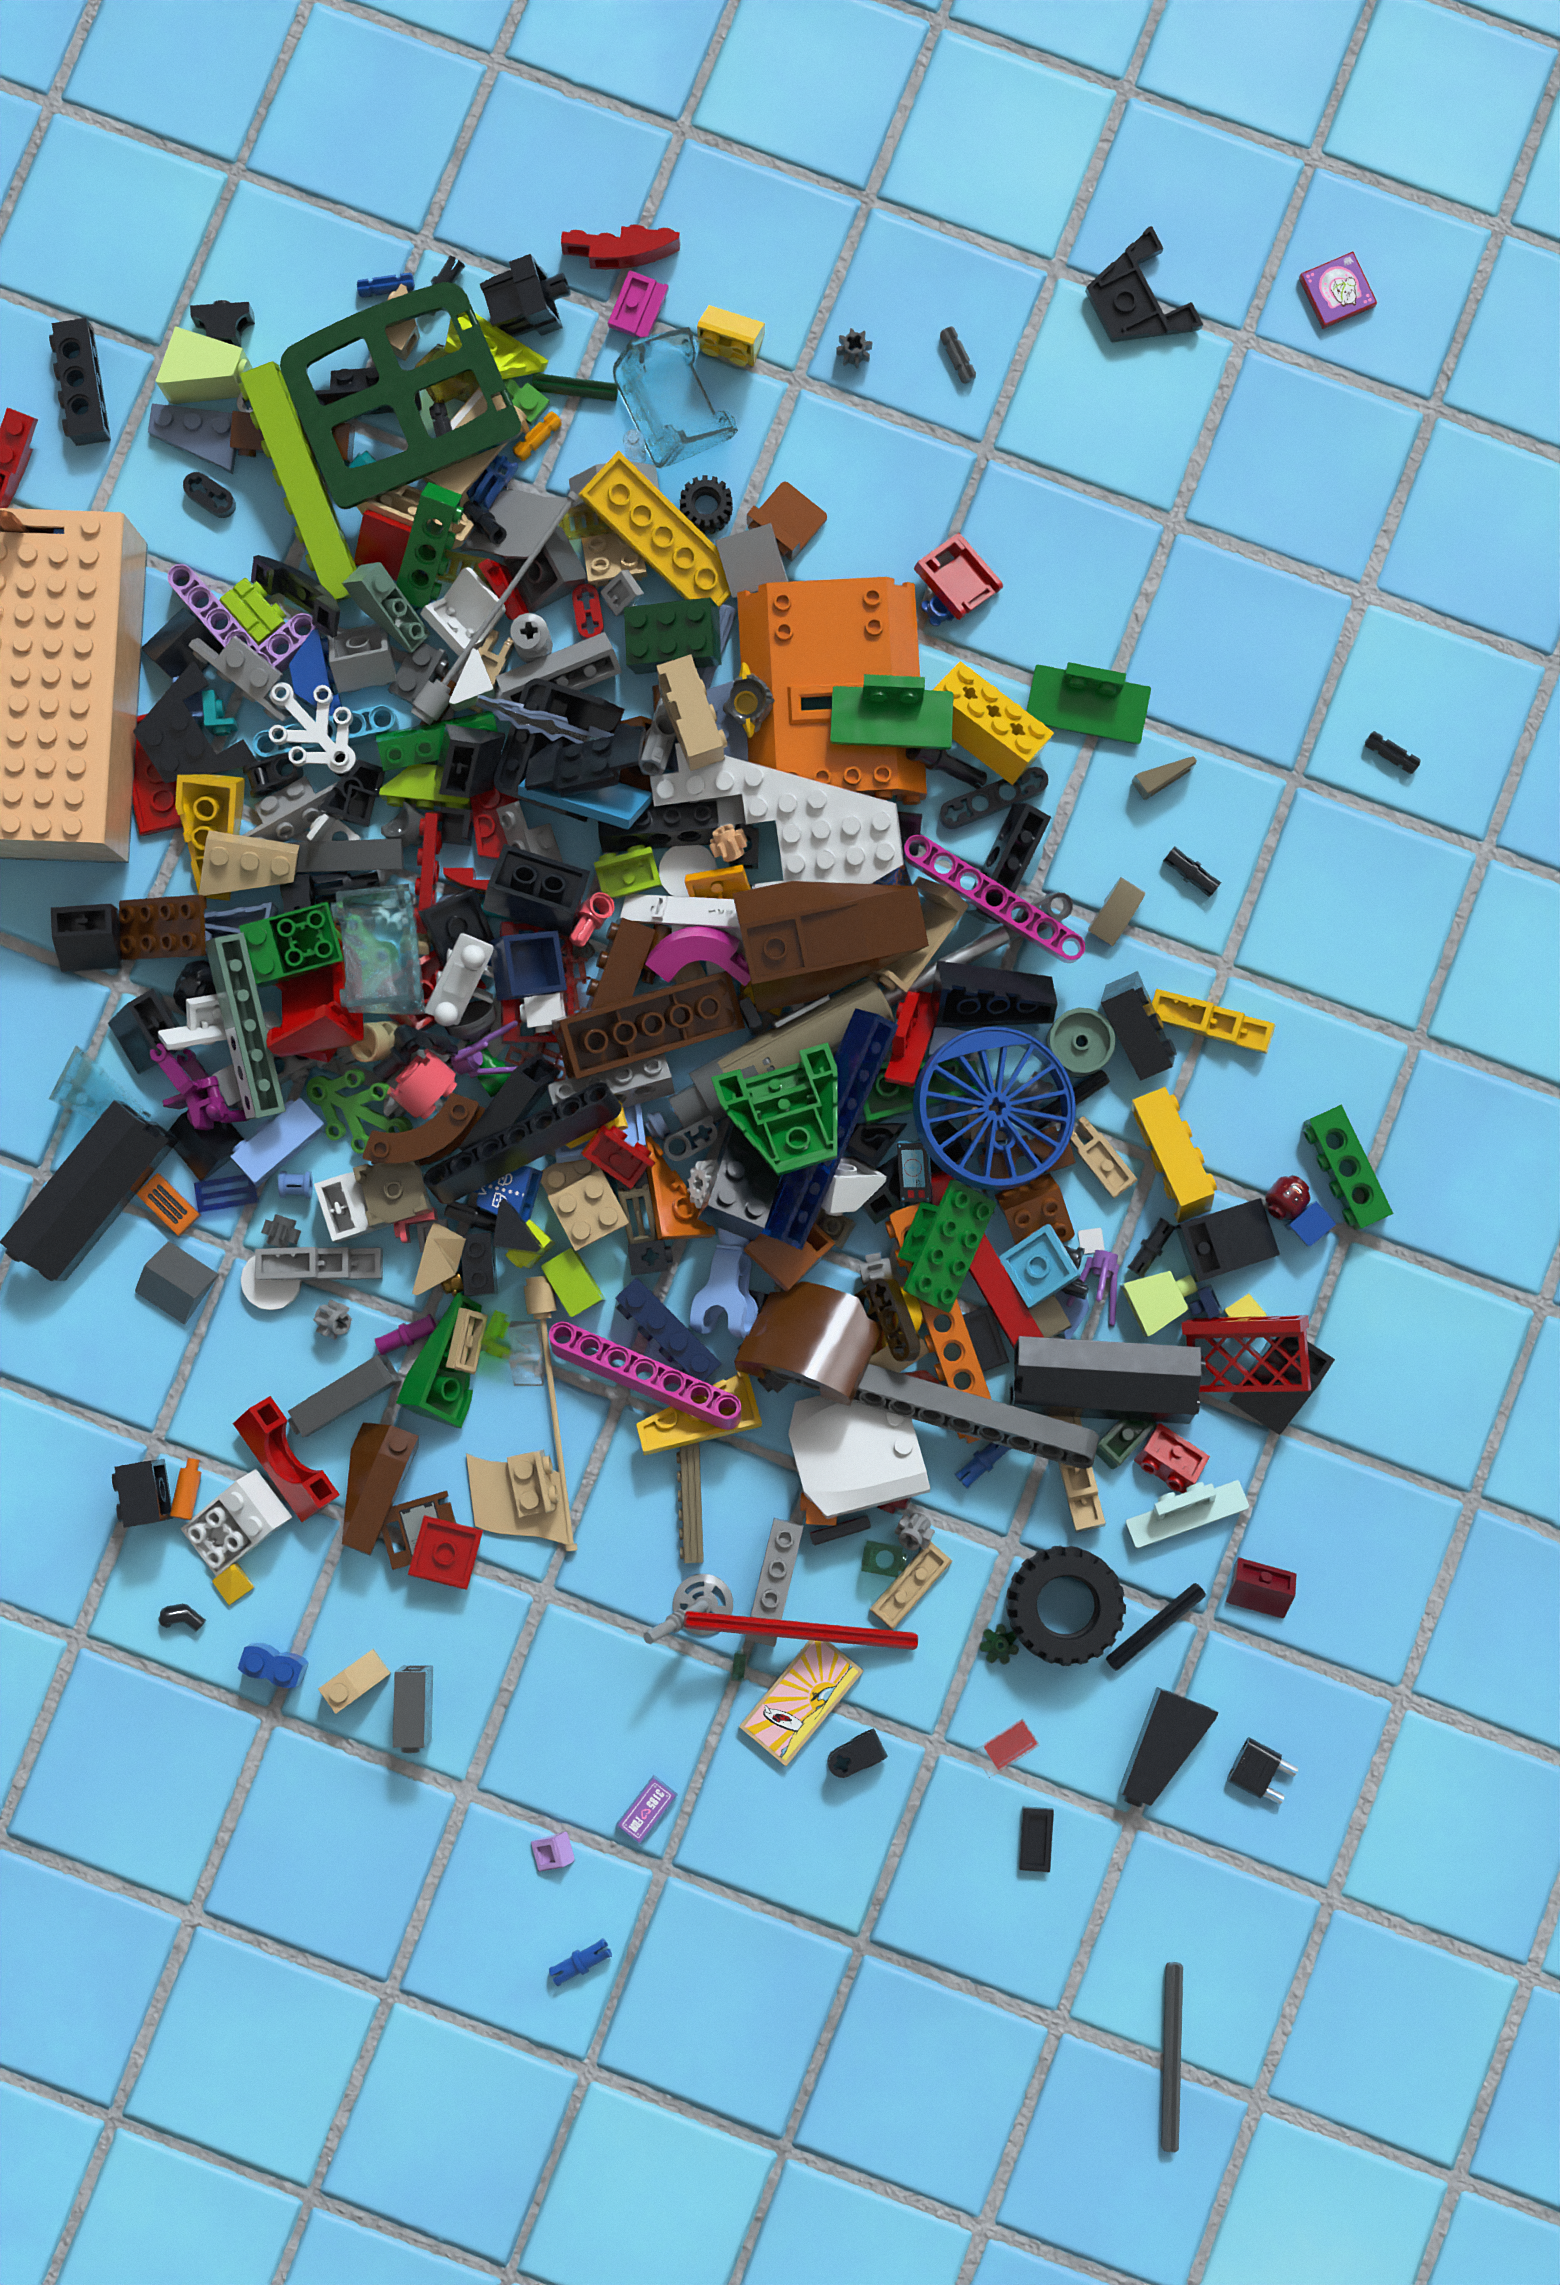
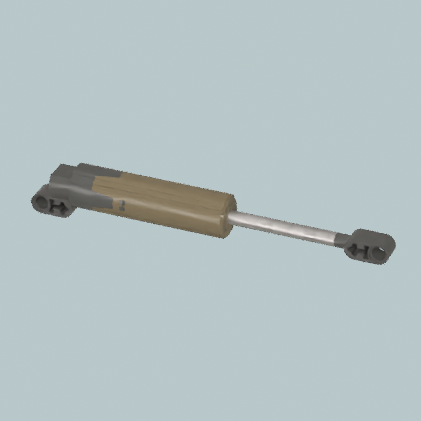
[662,892,1073,1161]

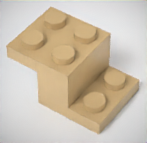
[541,1159,630,1251]

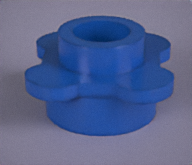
[921,596,954,626]

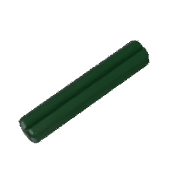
[532,373,619,401]

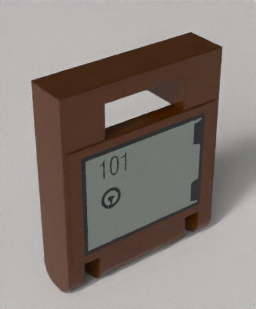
[382,1490,456,1570]

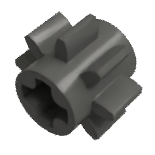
[836,328,873,368]
[261,1214,301,1248]

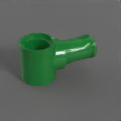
[465,1040,511,1098]

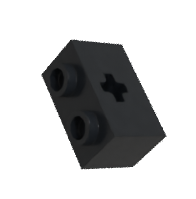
[460,1233,498,1297]

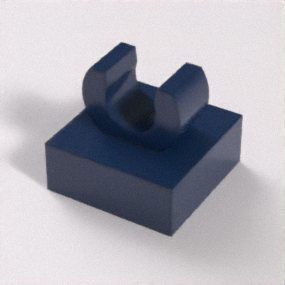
[1187,1284,1223,1319]

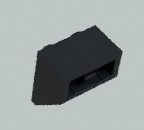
[434,724,505,798]
[51,904,122,972]
[108,988,180,1074]

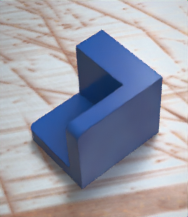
[1284,1201,1336,1247]

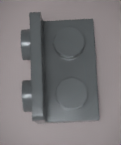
[388,642,449,705]

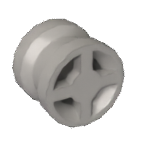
[1018,1071,1054,1109]

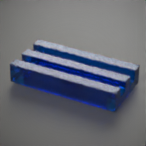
[194,1174,259,1213]

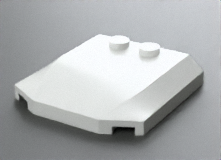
[788,1395,930,1519]

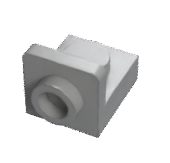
[600,569,644,616]

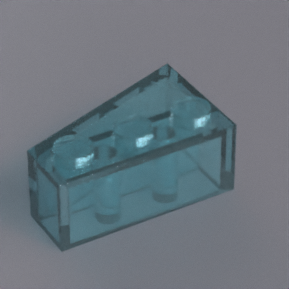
[49,1045,151,1122]

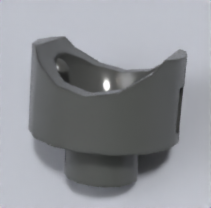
[381,802,425,848]

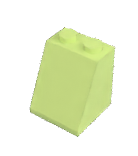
[156,326,253,404]

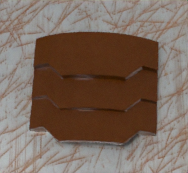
[734,1281,883,1406]

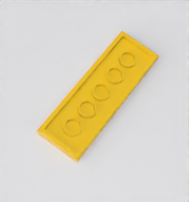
[578,450,731,607]

